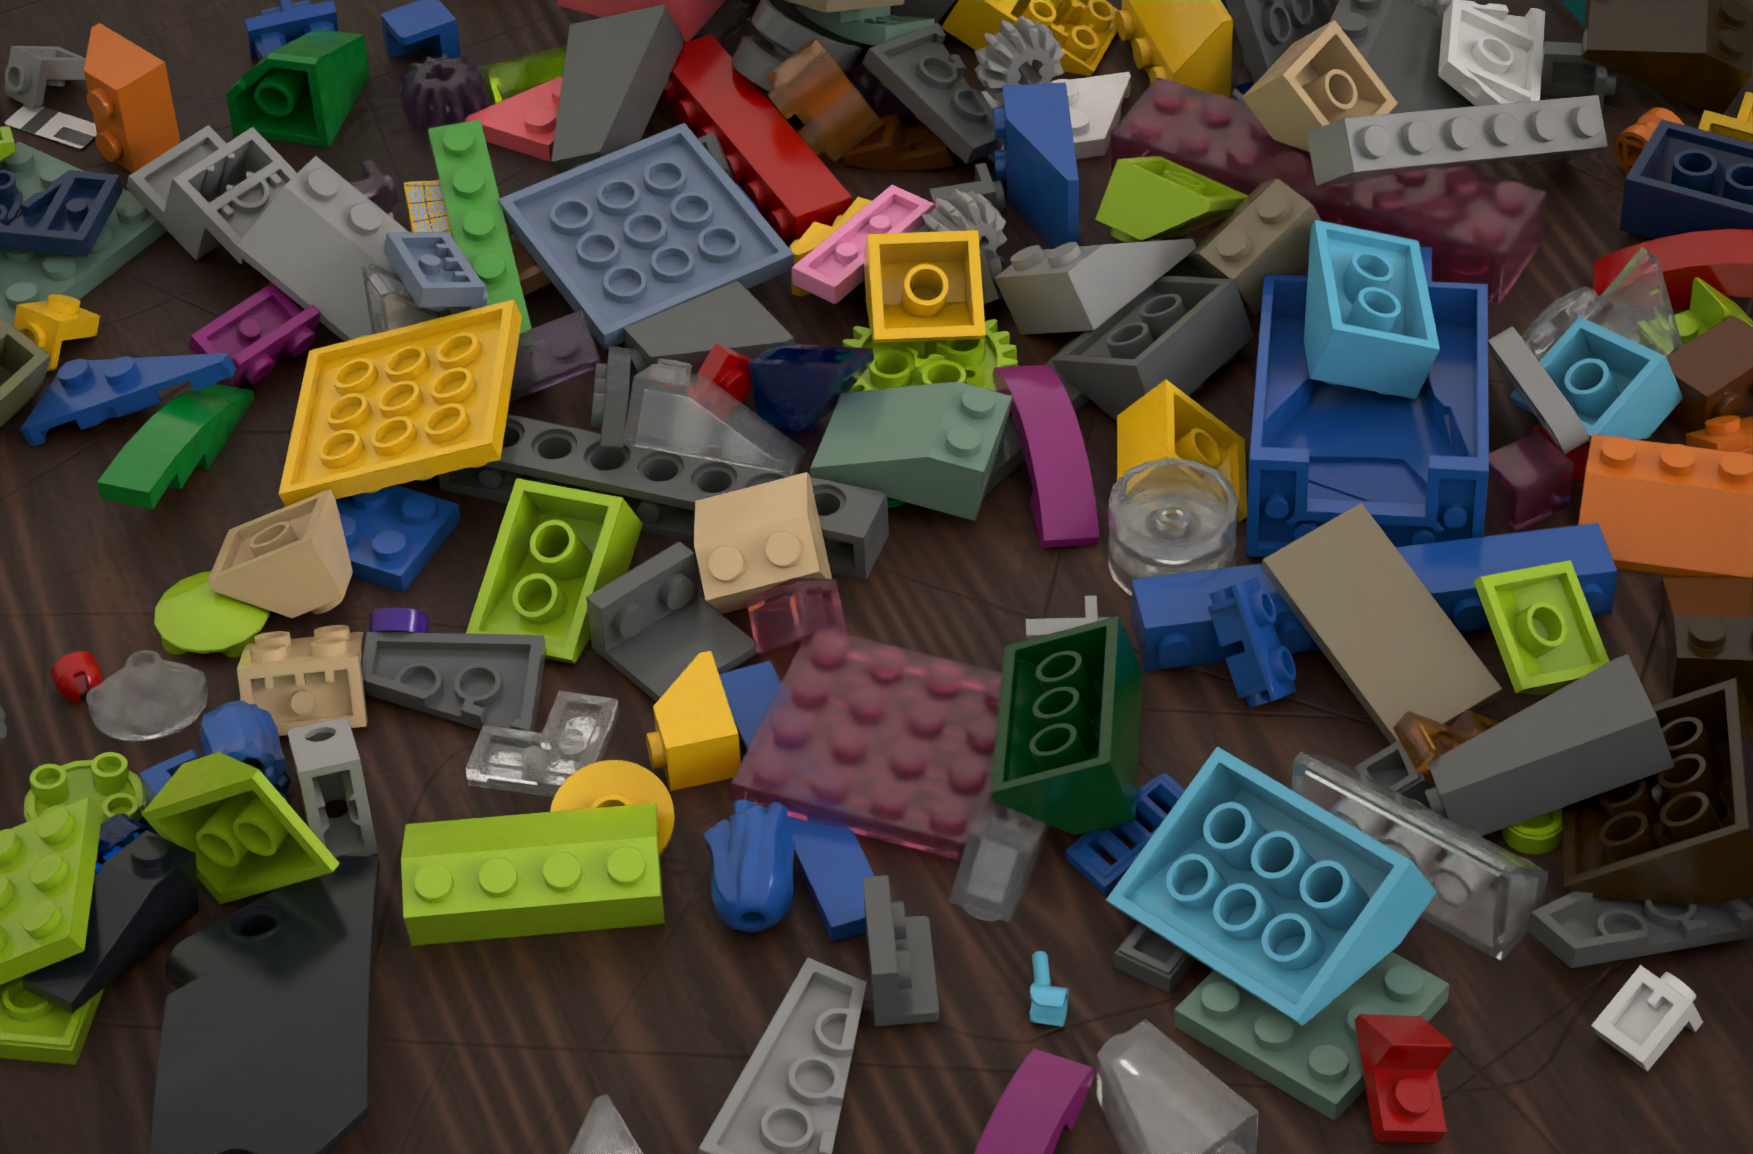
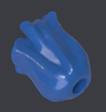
[199,701,291,805]
[703,800,796,933]

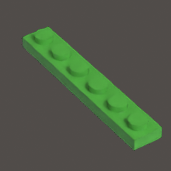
[428,119,544,395]

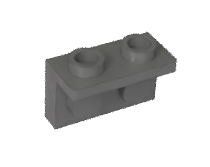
[863,875,940,1026]

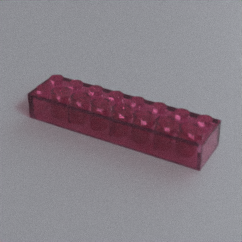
[1110,77,1547,304]

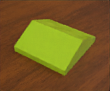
[1474,560,1610,695]

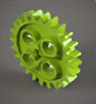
[838,319,1018,393]

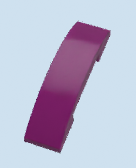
[992,365,1099,548]

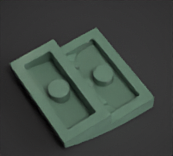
[796,4,935,46]

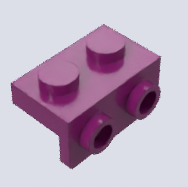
[188,283,321,388]

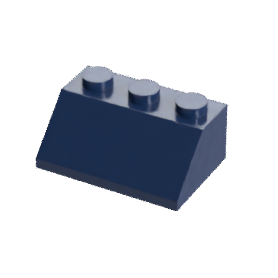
[1619,119,1753,240]

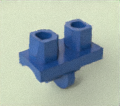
[245,0,338,61]

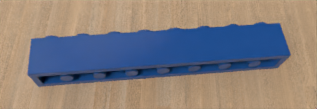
[1131,523,1617,671]

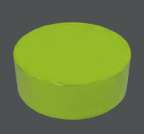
[1501,808,1563,855]

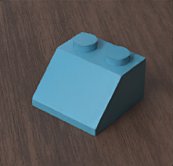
[1509,316,1683,442]

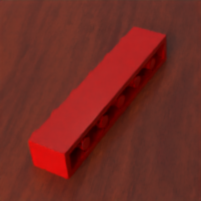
[659,34,853,248]

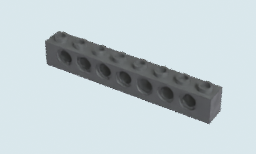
[438,414,889,580]

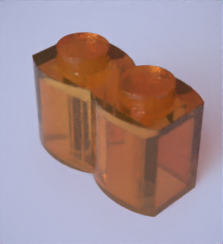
[766,37,883,162]

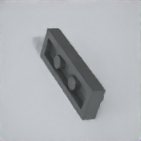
[591,346,631,448]

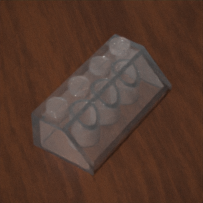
[1292,752,1548,961]

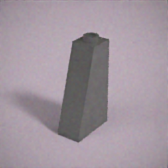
[551,4,684,174]
[1424,654,1674,845]

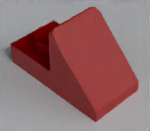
[1355,1014,1453,1143]

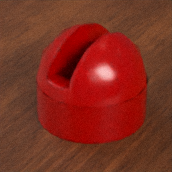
[50,651,103,704]

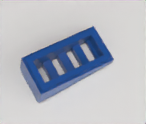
[1065,773,1185,896]

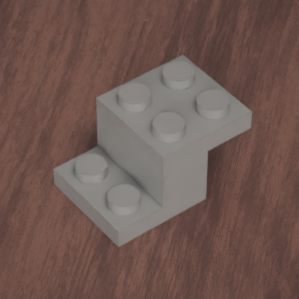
[126,125,297,264]

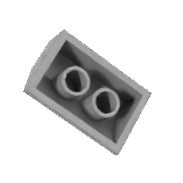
[234,156,414,342]

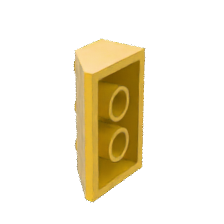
[1115,0,1233,116]

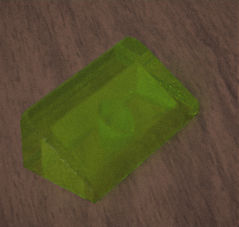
[478,45,567,104]

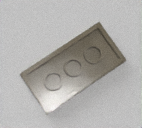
[1261,503,1502,746]

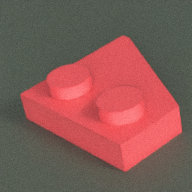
[465,76,563,162]

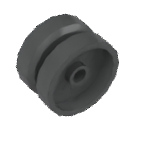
[731,0,863,113]

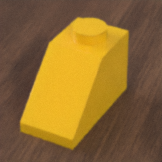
[646,651,742,791]

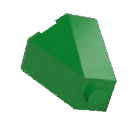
[226,29,370,148]

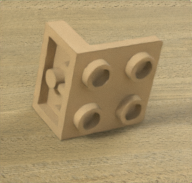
[237,625,368,736]

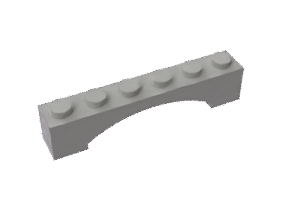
[1306,95,1608,186]

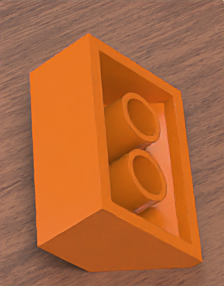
[1578,434,1753,578]

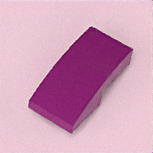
[974,1048,1096,1154]

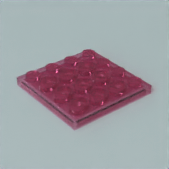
[731,625,1002,862]

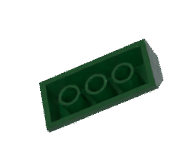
[990,616,1143,835]

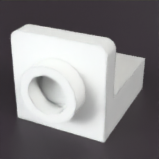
[1591,965,1703,1072]

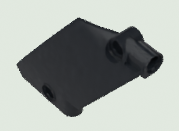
[150,855,380,1154]

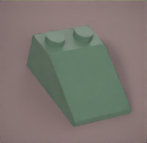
[809,381,1012,521]

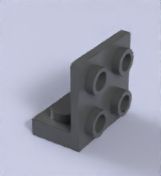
[586,541,757,702]

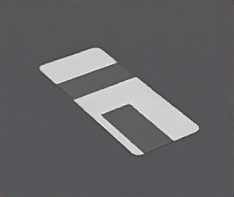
[5,104,97,149]

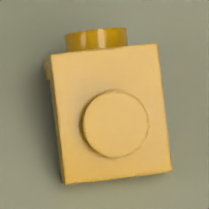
[13,294,100,371]

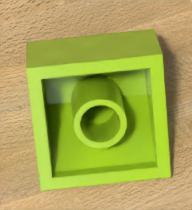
[1095,156,1248,243]

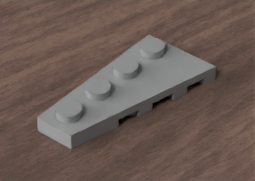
[698,958,867,1154]

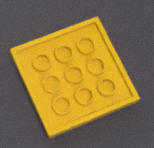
[279,299,522,507]

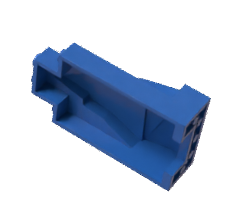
[1246,247,1489,557]

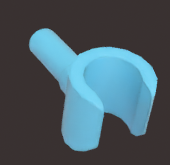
[1030,951,1069,1027]

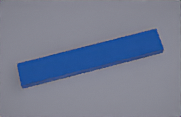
[719,661,875,942]

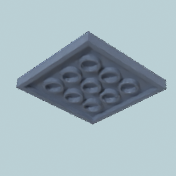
[498,123,794,350]

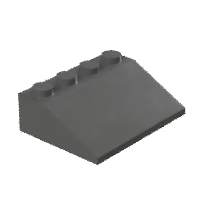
[1289,0,1473,179]

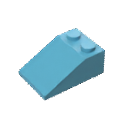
[1304,220,1440,399]

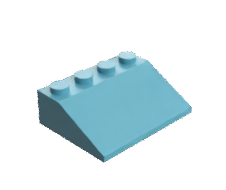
[1106,746,1437,1026]

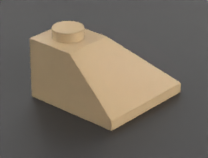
[207,489,353,618]

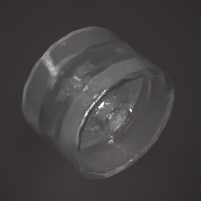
[1108,458,1239,596]

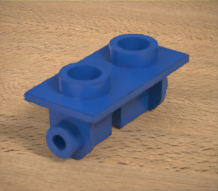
[1207,577,1297,708]

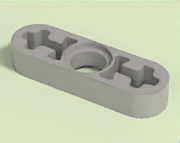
[1488,326,1590,455]

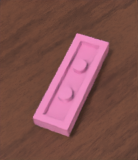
[792,185,935,304]

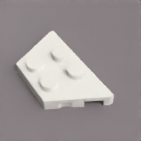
[1438,0,1545,106]
[982,72,1131,162]

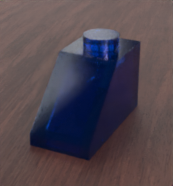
[749,343,874,434]

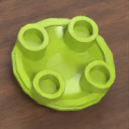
[154,571,270,657]
[24,752,147,846]

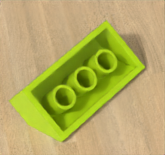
[401,803,665,946]

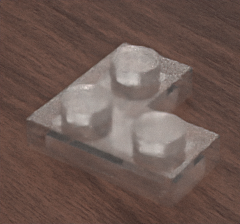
[466,691,619,797]

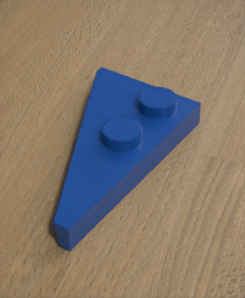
[20,353,236,446]

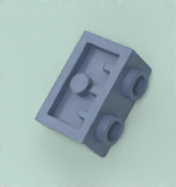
[383,232,488,315]

